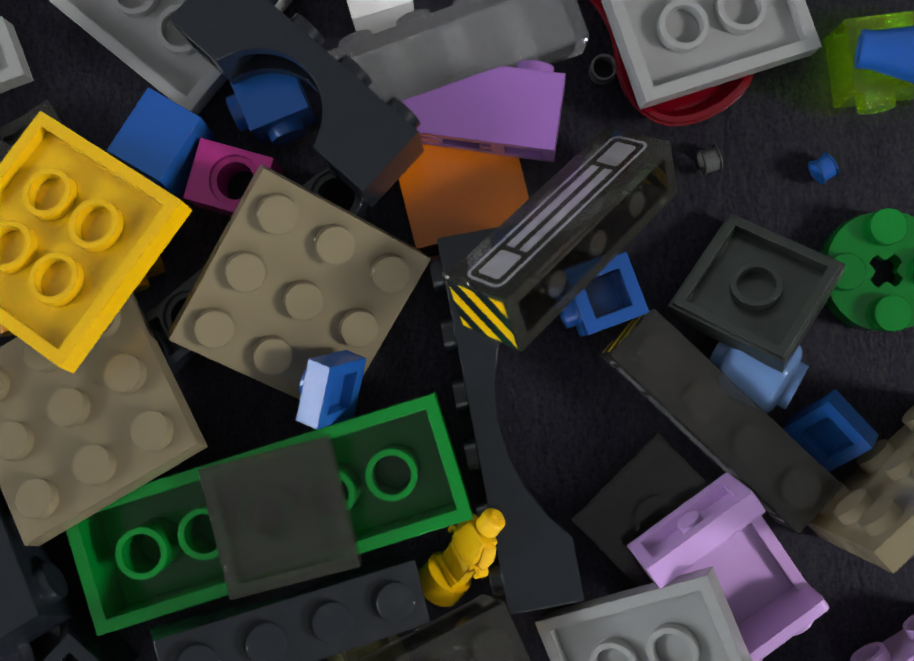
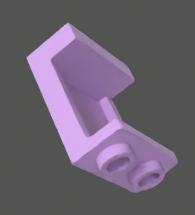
[627,472,829,661]

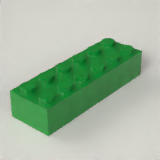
[66,391,473,636]

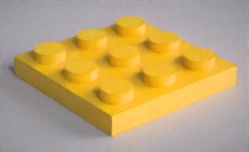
[0,111,192,374]

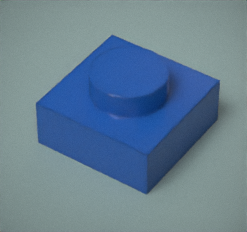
[296,350,367,430]
[782,389,879,474]

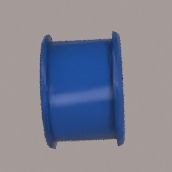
[808,153,839,185]

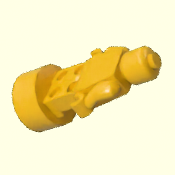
[418,508,505,607]

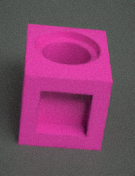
[183,138,284,216]

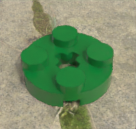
[820,208,914,332]

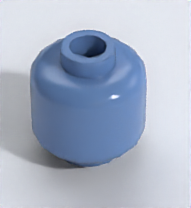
[708,342,809,414]

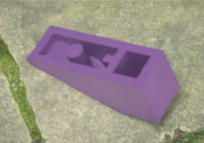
[401,60,566,162]

